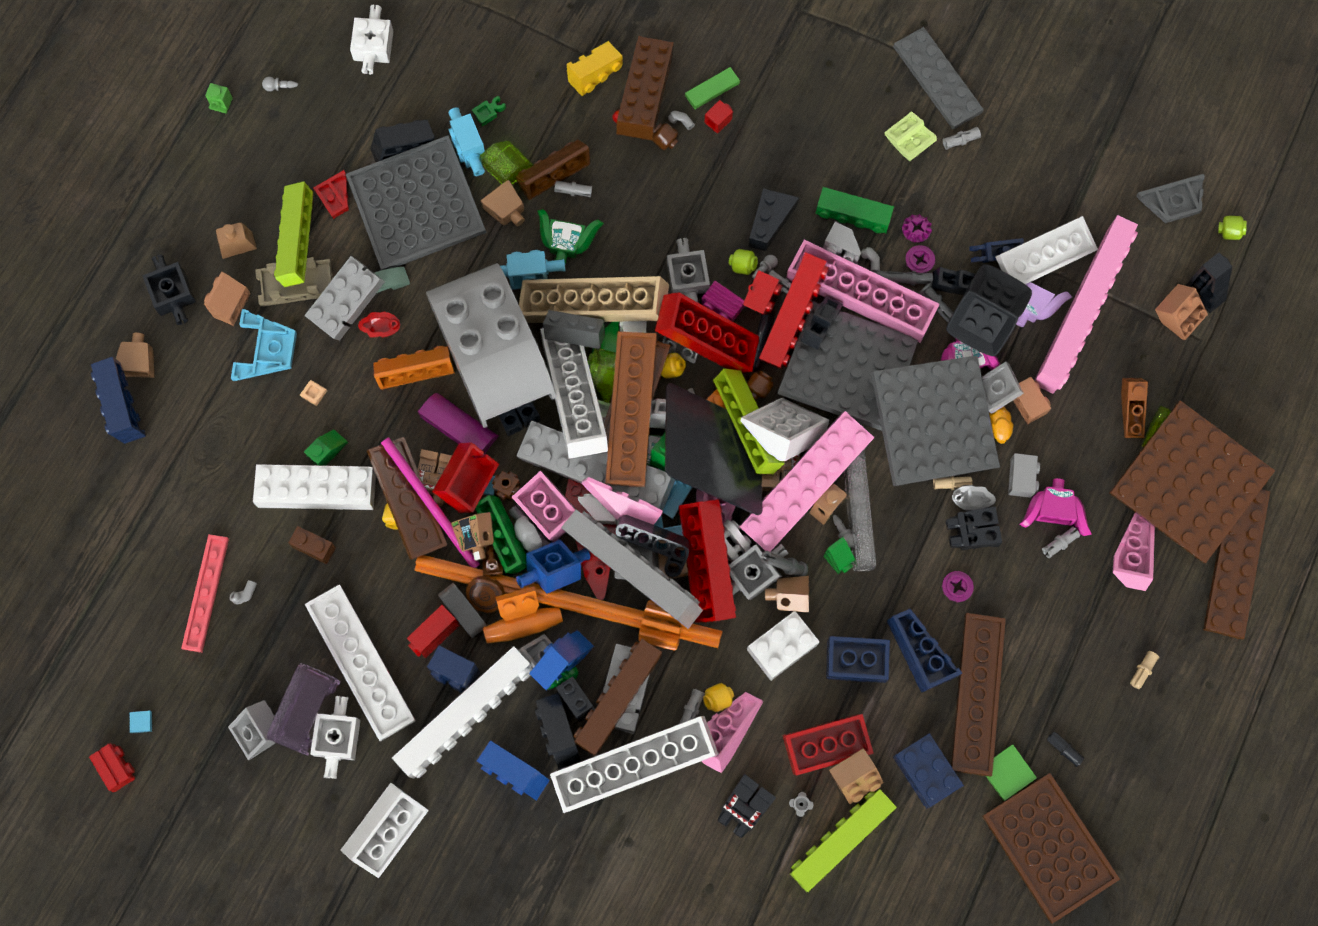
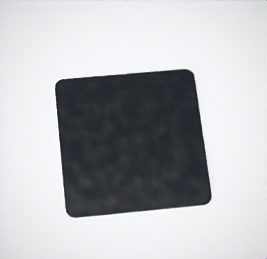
[665,383,763,515]

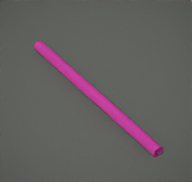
[381,437,480,568]

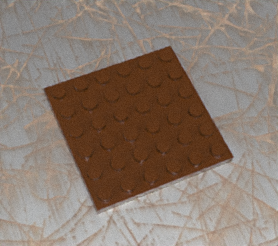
[1109,401,1275,563]

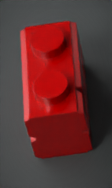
[89,743,135,792]

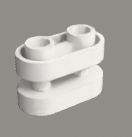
[723,520,752,563]

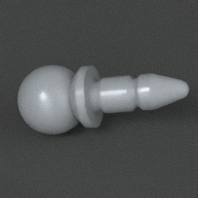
[262,77,298,91]
[752,255,778,279]
[833,515,856,548]

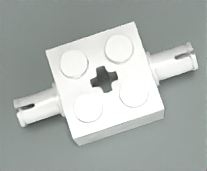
[350,5,393,75]
[310,696,361,779]

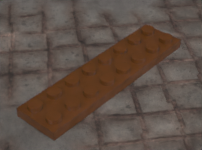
[1203,489,1270,640]
[951,613,1006,777]

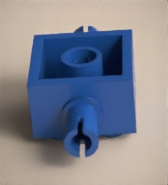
[516,540,590,594]

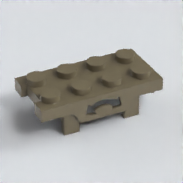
[255,257,333,307]

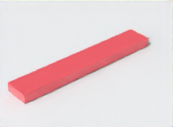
[181,534,229,653]

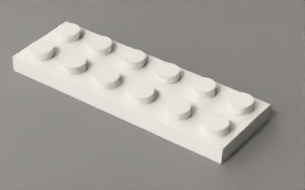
[996,216,1098,284]

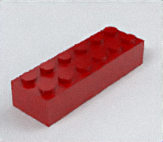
[759,252,829,369]
[655,292,759,373]
[679,499,736,623]

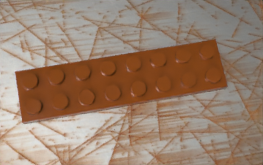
[605,332,657,487]

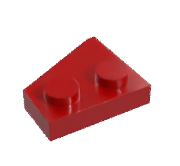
[313,170,349,219]

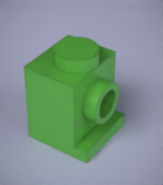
[205,83,232,114]

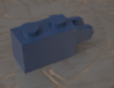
[969,238,1024,263]

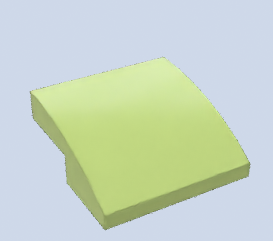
[885,112,937,161]

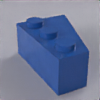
[529,630,594,690]
[477,741,550,801]

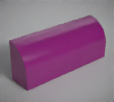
[418,393,499,455]

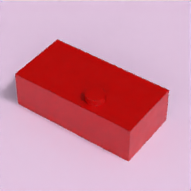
[782,714,874,775]

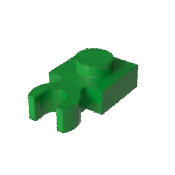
[472,96,506,126]

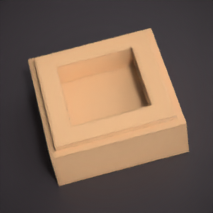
[300,380,327,406]

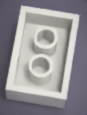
[747,611,819,681]

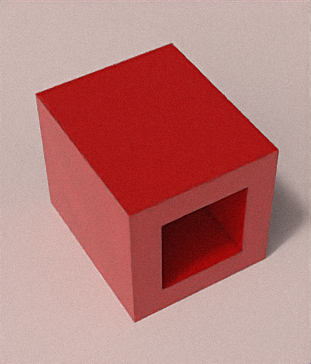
[704,100,733,134]

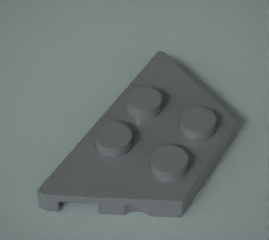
[1136,174,1205,223]

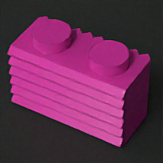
[702,281,745,322]

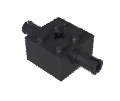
[142,254,196,325]

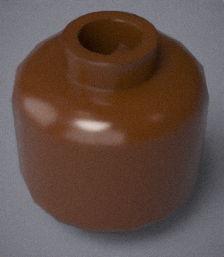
[652,123,678,150]
[747,371,774,400]

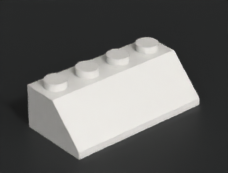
[341,783,429,878]

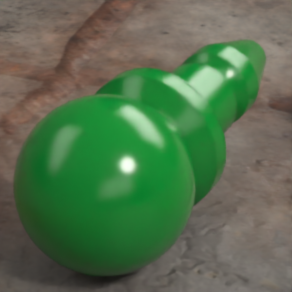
[547,666,579,690]

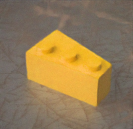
[567,41,623,96]

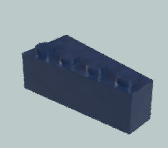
[91,357,146,444]
[887,609,963,693]

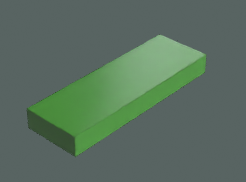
[685,67,740,109]

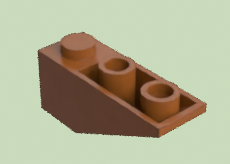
[1121,378,1148,438]

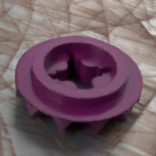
[902,214,932,242]
[905,245,935,273]
[942,571,974,603]

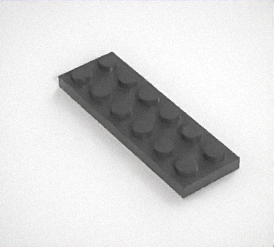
[893,27,984,130]

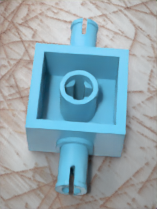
[448,108,487,176]
[500,250,565,290]

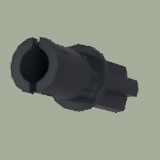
[1047,732,1085,767]

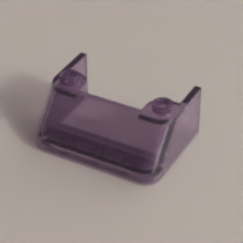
[267,663,340,756]

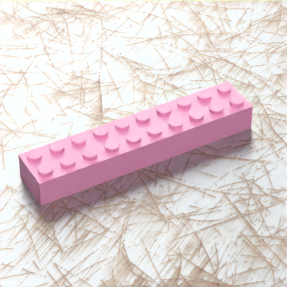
[1034,215,1138,394]

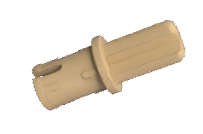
[933,476,973,490]
[1130,651,1159,689]

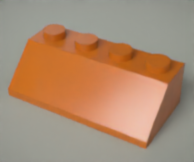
[373,346,454,389]

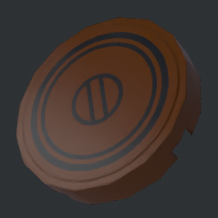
[466,576,505,613]

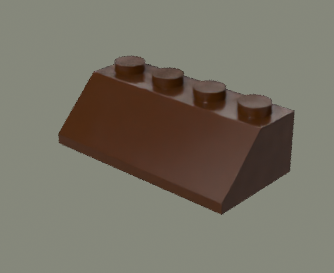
[516,140,590,200]

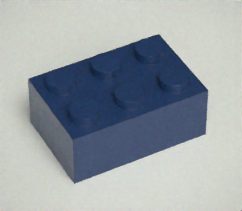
[826,636,890,683]
[427,646,480,693]
[893,733,964,809]

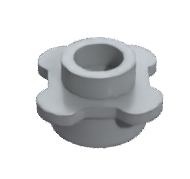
[789,792,813,817]

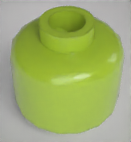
[1218,216,1247,240]
[729,249,758,275]

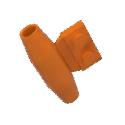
[483,586,563,643]

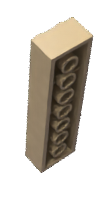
[519,276,669,323]

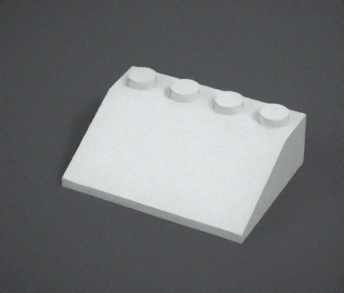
[740,398,829,461]

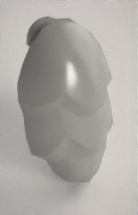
[952,485,996,510]
[514,516,542,552]

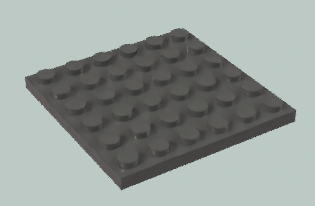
[346,135,487,270]
[778,301,918,431]
[871,356,1000,486]

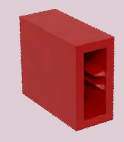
[407,605,460,658]

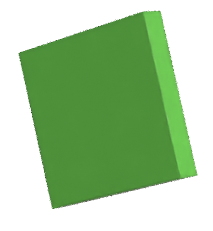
[986,745,1037,801]

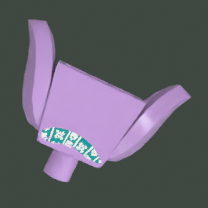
[1016,282,1072,327]

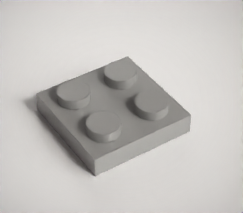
[982,362,1024,414]

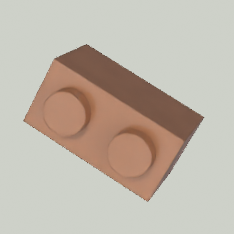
[1013,377,1051,424]

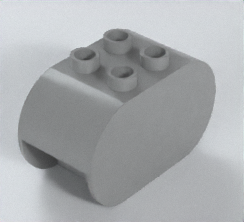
[426,263,556,428]

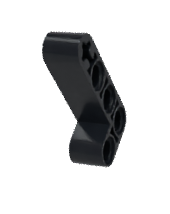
[615,515,690,577]

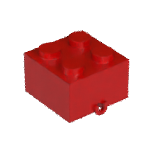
[743,270,783,315]

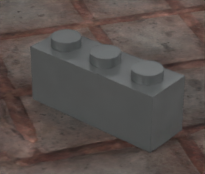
[543,310,605,349]

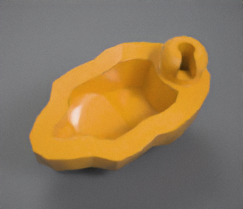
[989,406,1013,444]

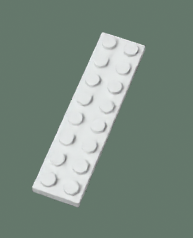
[305,585,416,741]

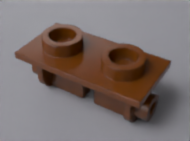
[483,544,503,576]

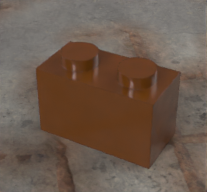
[288,526,336,564]

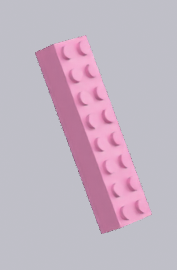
[786,240,939,343]
[739,411,874,551]

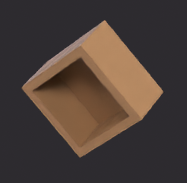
[829,748,884,804]

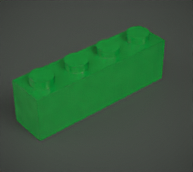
[815,187,894,233]
[475,495,527,574]

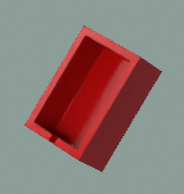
[432,442,499,513]

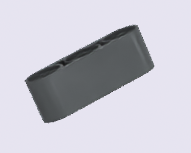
[438,583,487,638]

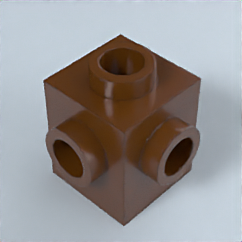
[492,471,521,501]

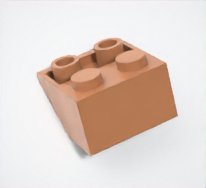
[204,272,250,326]
[1155,284,1208,340]

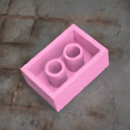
[512,471,576,542]

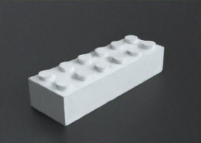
[253,465,376,510]

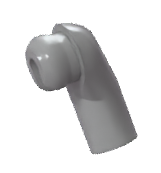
[668,111,695,130]
[861,247,880,273]
[230,580,257,604]

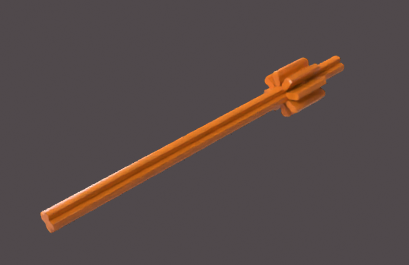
[415,555,722,651]

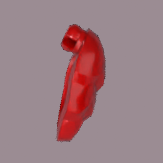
[358,312,400,337]

